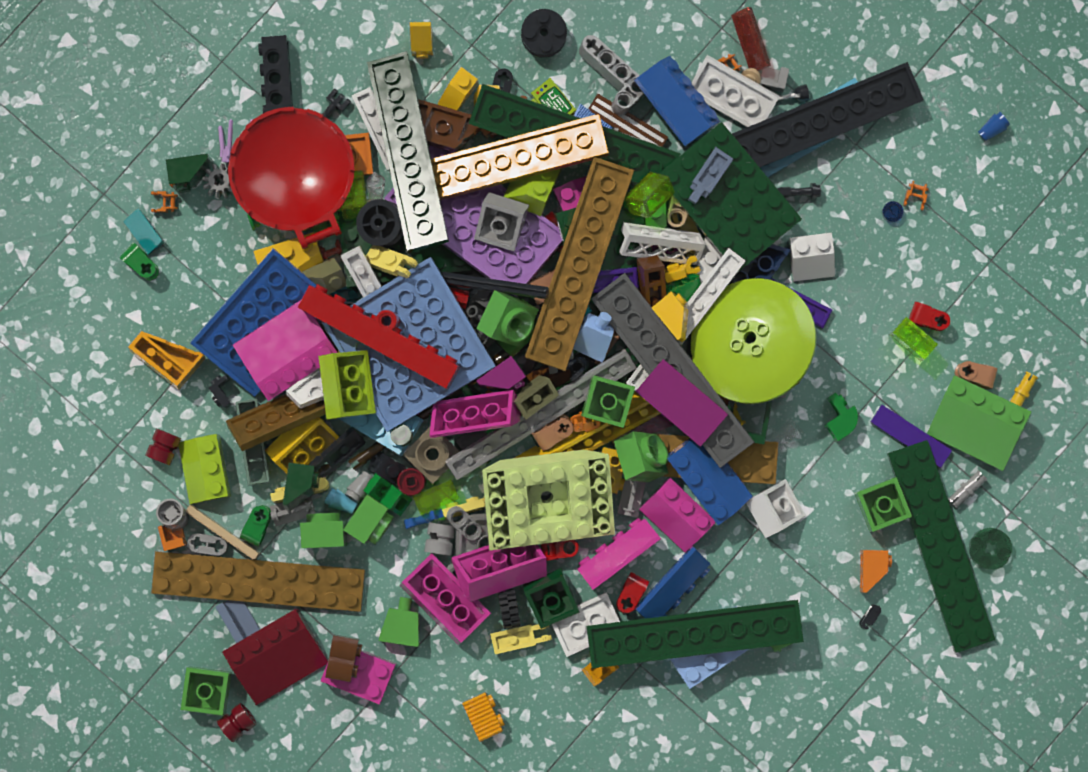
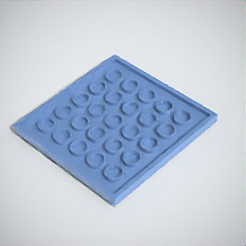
[323,257,496,432]

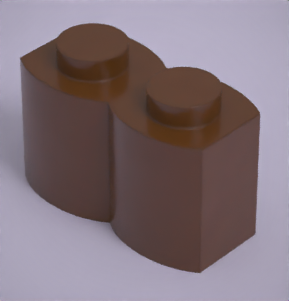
[325,634,363,682]

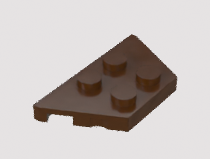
[418,99,482,153]

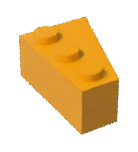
[128,331,206,390]

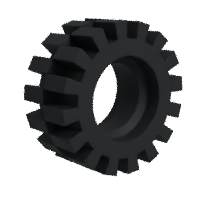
[498,589,521,629]

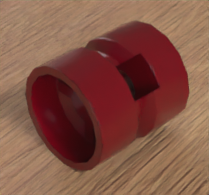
[145,428,182,465]
[397,468,426,496]
[217,703,257,743]

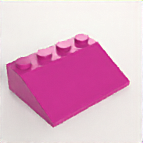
[233,299,339,401]

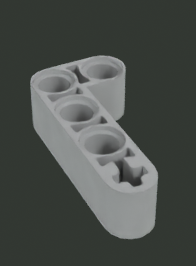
[579,35,644,116]

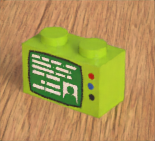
[531,78,576,115]

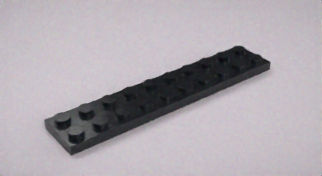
[732,62,924,168]

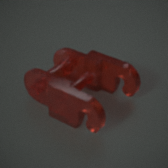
[320,239,342,261]

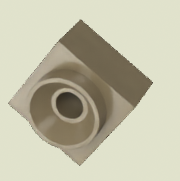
[403,427,460,484]

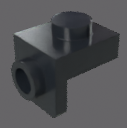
[209,375,233,409]
[368,452,405,484]

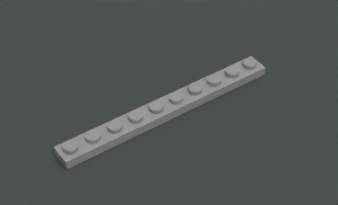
[445,349,636,480]

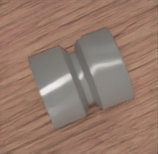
[156,498,189,531]
[424,522,455,556]

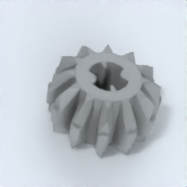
[202,163,233,199]

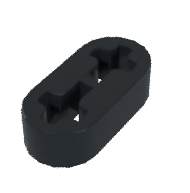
[493,68,513,93]

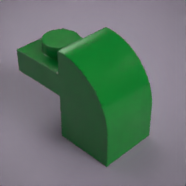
[825,392,858,442]
[363,473,413,517]

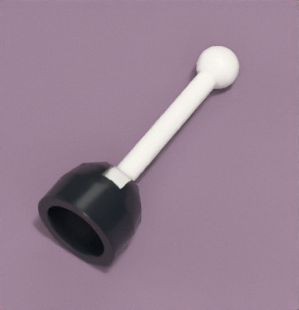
[777,84,810,102]

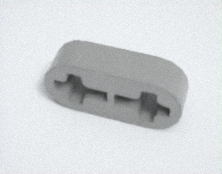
[187,534,228,555]

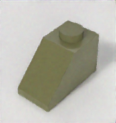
[302,257,346,294]
[514,375,559,419]

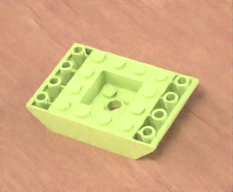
[482,450,615,550]

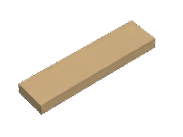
[186,505,261,560]

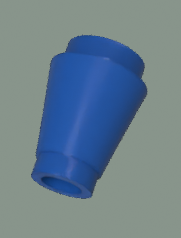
[978,112,1010,141]

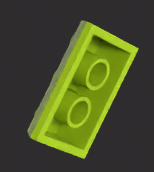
[504,168,562,216]
[318,350,376,419]
[179,434,231,504]

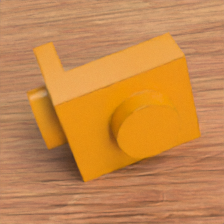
[582,662,619,686]

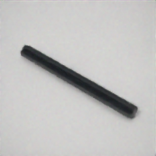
[440,271,549,299]

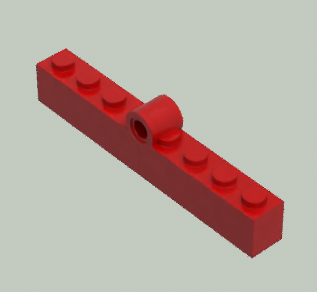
[297,284,461,389]

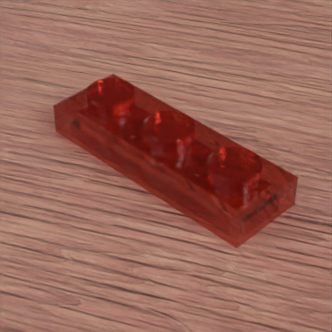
[731,7,771,71]

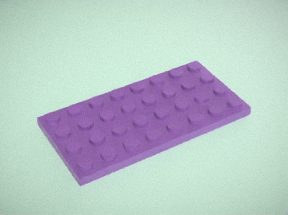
[384,145,563,298]

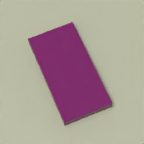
[636,359,728,447]

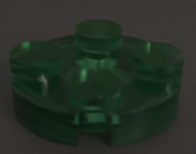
[969,528,1012,570]

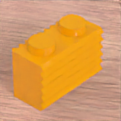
[462,692,505,742]

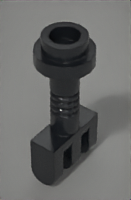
[322,88,351,119]
[778,183,821,200]

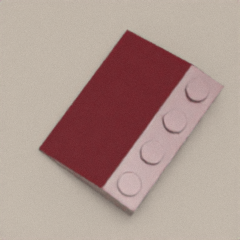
[222,608,328,705]

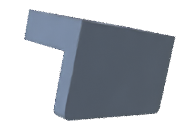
[216,600,260,643]

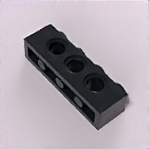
[258,35,293,113]

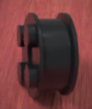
[521,9,567,58]
[356,199,403,247]

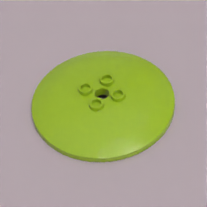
[691,278,817,404]

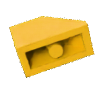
[410,22,433,59]
[437,67,479,111]
[652,292,689,343]

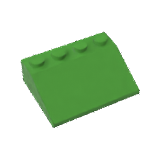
[927,375,1031,471]

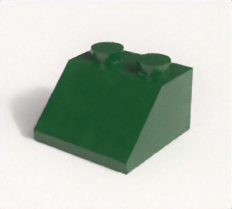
[166,154,214,193]
[282,463,320,511]
[523,568,580,629]

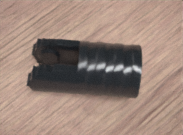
[564,353,595,381]

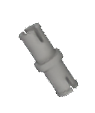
[948,470,987,509]

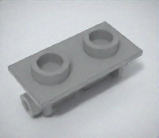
[618,480,646,518]
[270,496,315,527]

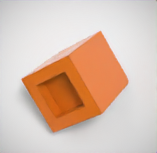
[158,525,187,551]

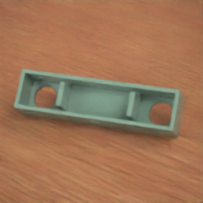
[235,399,269,486]

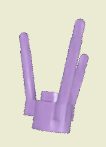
[218,119,253,163]

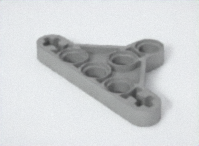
[447,506,488,579]

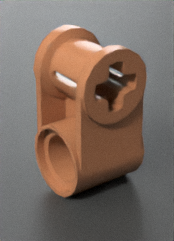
[954,361,998,389]
[532,414,573,450]

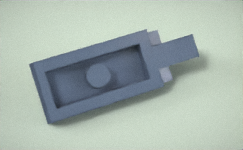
[688,147,733,205]

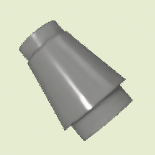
[345,471,372,504]

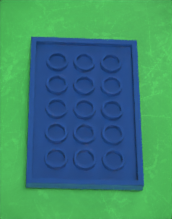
[190,248,322,397]

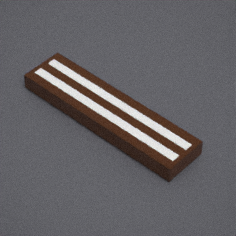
[588,94,668,147]

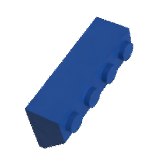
[634,56,721,146]
[667,438,753,525]
[635,546,711,619]

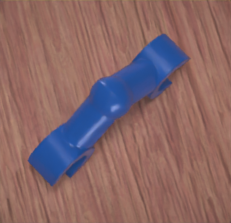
[404,508,444,529]

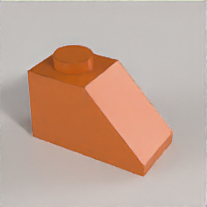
[860,550,892,593]

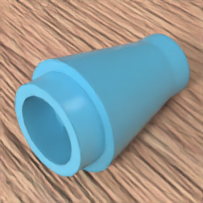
[324,488,357,514]

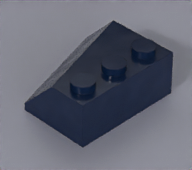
[727,244,791,286]

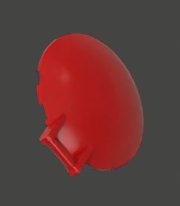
[228,107,355,249]

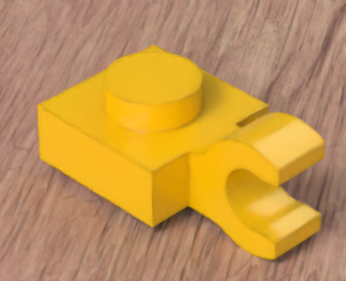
[665,256,701,283]

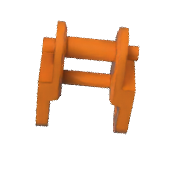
[717,54,742,72]
[903,181,928,211]
[151,191,178,213]
[570,411,600,432]

